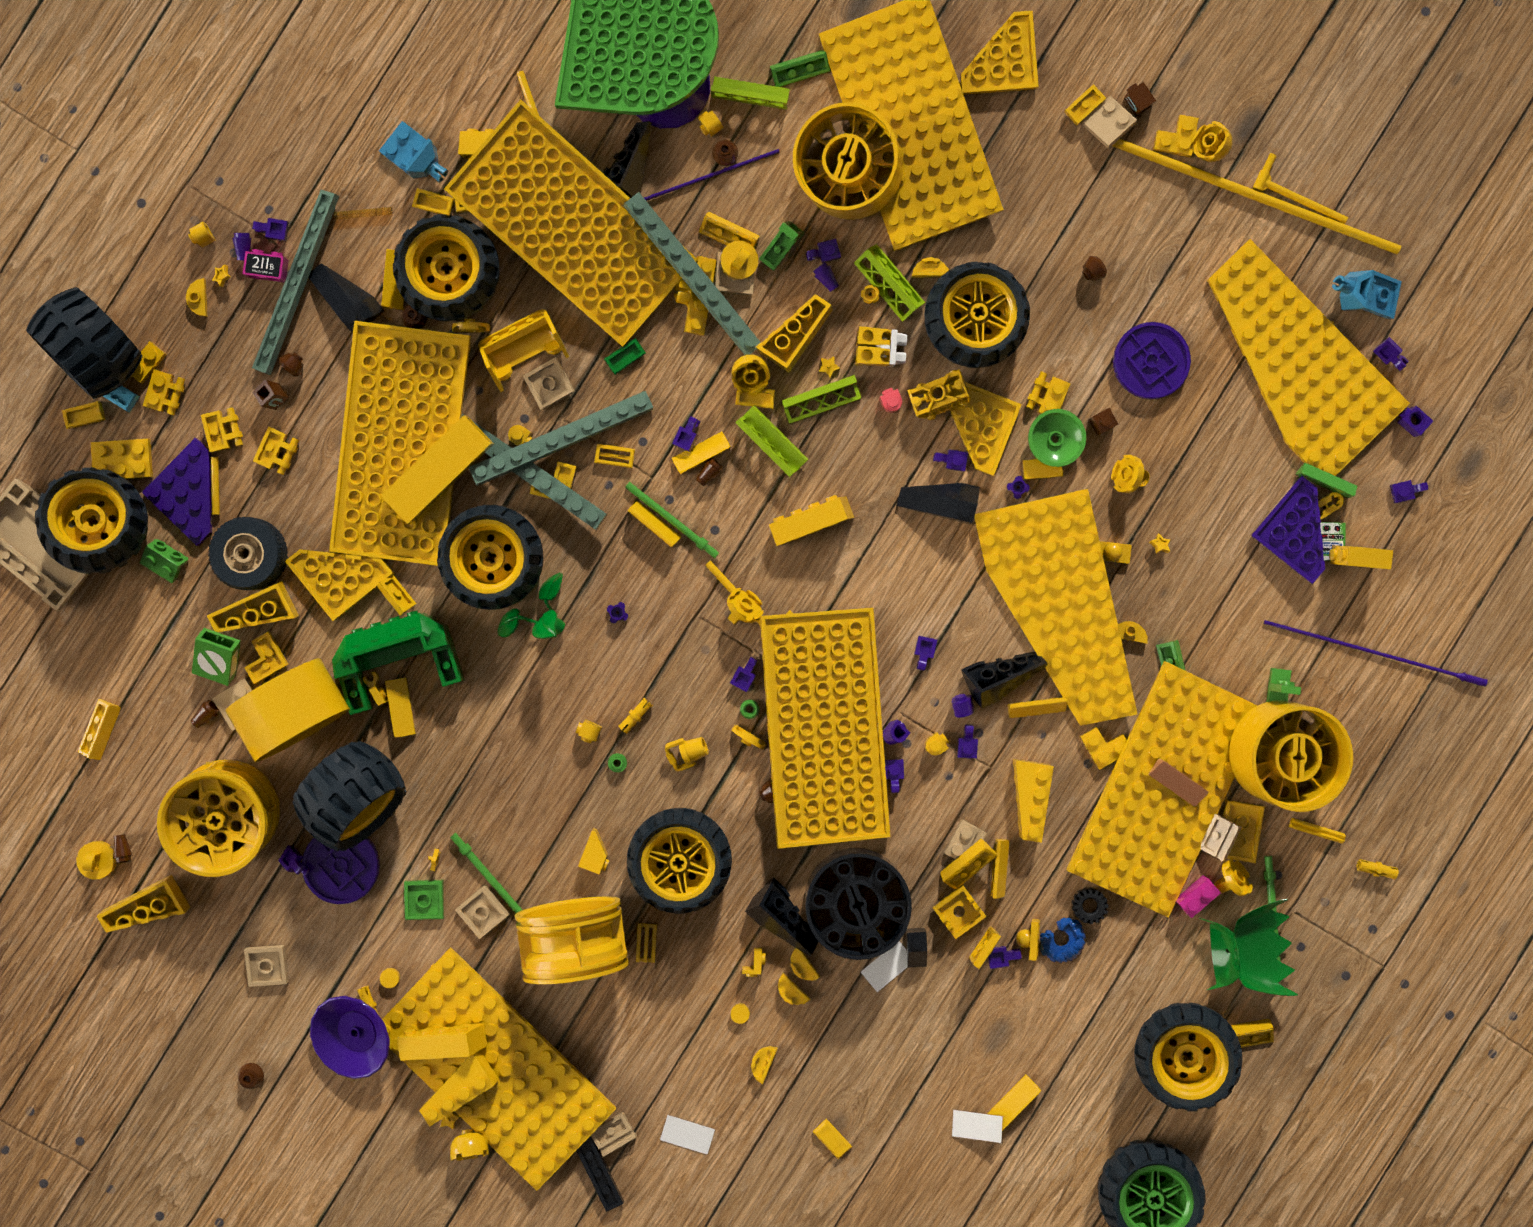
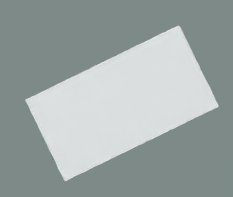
[861,941,907,992]
[952,1110,1003,1143]
[660,1115,715,1154]

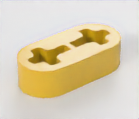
[1318,492,1344,519]

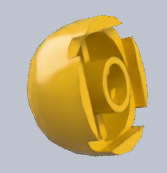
[1192,121,1232,163]
[731,354,770,394]
[450,1129,489,1161]

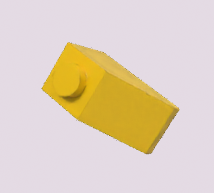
[578,828,609,875]

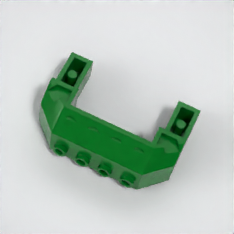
[332,610,465,715]

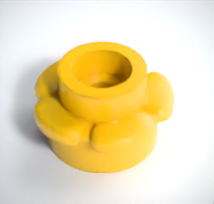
[861,285,880,304]

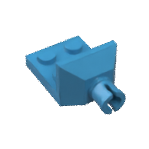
[379,121,448,183]
[1332,270,1402,319]

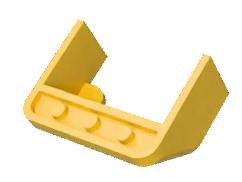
[478,309,569,392]

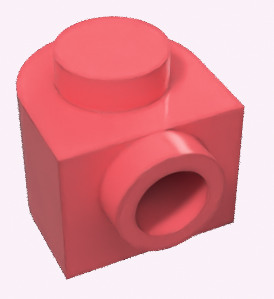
[879,388,902,413]

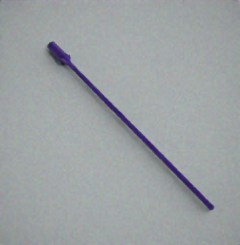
[644,149,780,201]
[1263,620,1488,687]

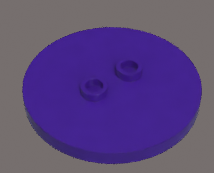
[1113,322,1191,399]
[302,838,380,904]

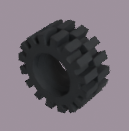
[1071,887,1109,924]

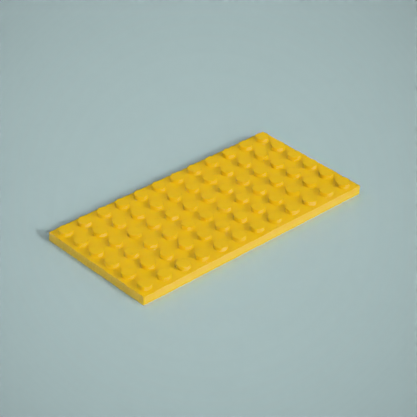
[819,0,1004,252]
[444,99,698,347]
[329,321,471,566]
[760,608,890,849]
[1066,661,1257,918]
[382,947,617,1191]

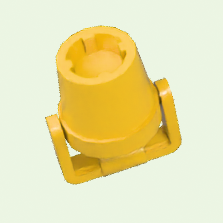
[665,737,709,771]

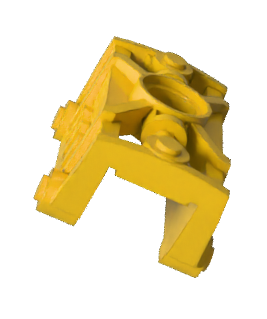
[907,369,971,421]

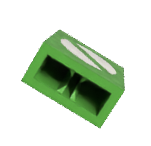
[192,628,241,686]

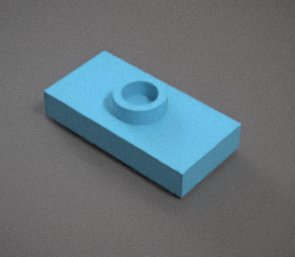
[103,385,140,413]

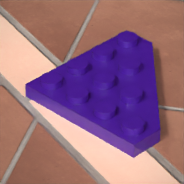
[142,438,212,546]
[1251,476,1325,584]

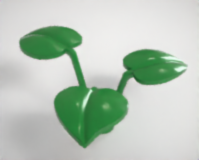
[497,573,565,639]

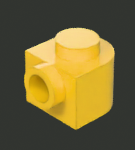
[698,111,724,137]
[188,222,216,248]
[508,425,533,446]
[575,719,602,744]
[925,732,949,756]

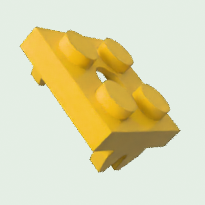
[932,885,987,939]

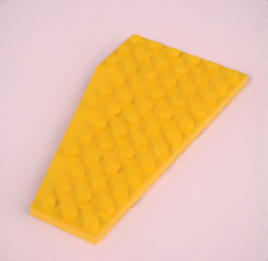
[974,489,1138,726]

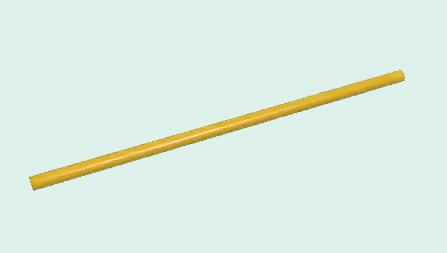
[1112,139,1401,255]

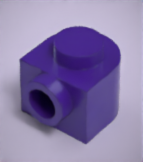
[951,694,975,718]
[883,720,910,745]

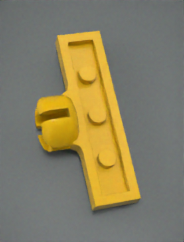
[674,256,717,336]

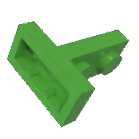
[759,221,805,271]
[1266,668,1301,702]

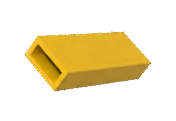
[381,415,494,524]

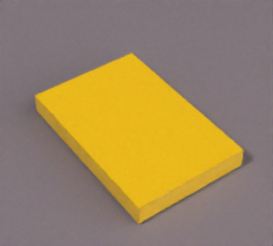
[1223,800,1265,863]

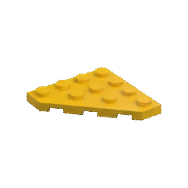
[960,11,1039,95]
[947,381,1022,476]
[285,549,394,621]

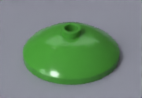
[1028,409,1086,467]

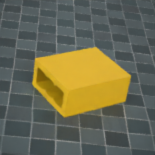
[1329,545,1393,569]

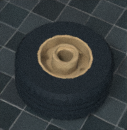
[208,517,288,590]

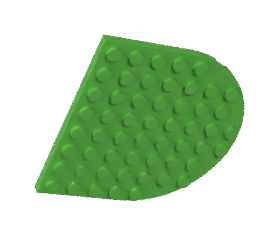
[555,0,719,115]

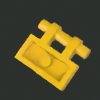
[142,369,185,415]
[1026,371,1071,414]
[201,408,243,453]
[253,426,300,475]

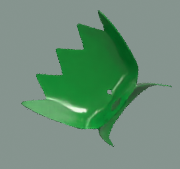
[1199,899,1298,996]

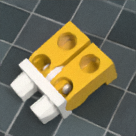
[855,326,907,367]

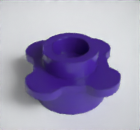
[1007,476,1030,499]
[607,602,628,623]

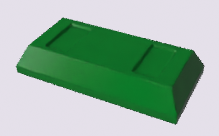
[604,338,646,375]

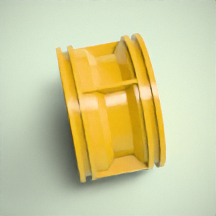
[157,759,280,877]
[515,896,629,984]

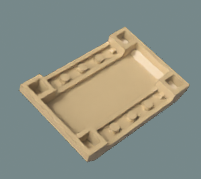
[0,479,89,611]

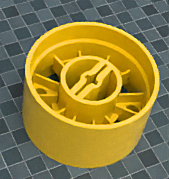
[792,102,904,220]
[225,658,350,763]
[1229,700,1353,812]

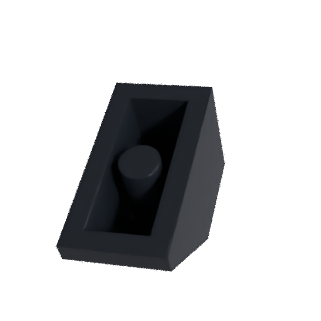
[905,928,927,968]

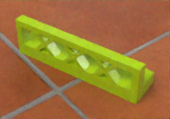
[711,76,790,110]
[854,244,925,322]
[782,375,861,424]
[735,405,808,477]

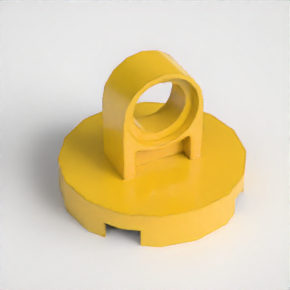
[720,241,758,280]
[1111,455,1150,494]
[727,588,764,625]
[76,841,116,880]
[1214,858,1253,897]

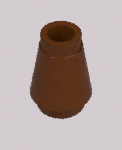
[696,458,723,486]
[191,700,219,728]
[113,834,133,864]

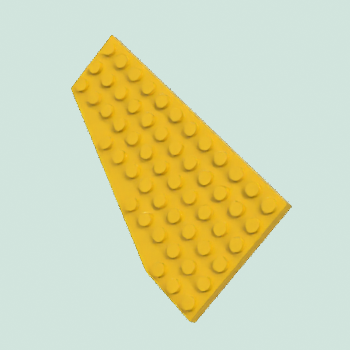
[1207,239,1410,476]

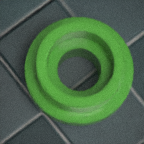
[740,700,759,719]
[608,753,627,773]

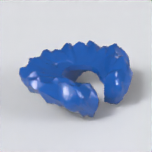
[1039,918,1086,964]

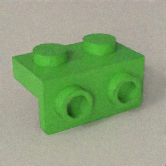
[140,539,188,583]

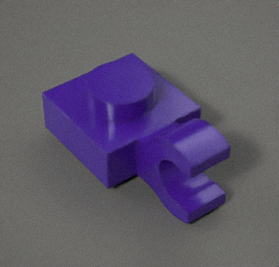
[252,218,289,241]
[806,239,841,263]
[1373,337,1409,371]
[672,416,701,452]
[933,449,968,472]
[1390,480,1428,503]
[914,636,937,671]
[730,657,757,692]
[957,725,978,759]
[885,759,904,793]
[278,845,310,876]
[988,946,1022,969]

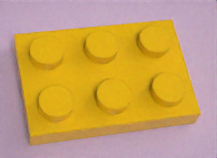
[90,439,153,479]

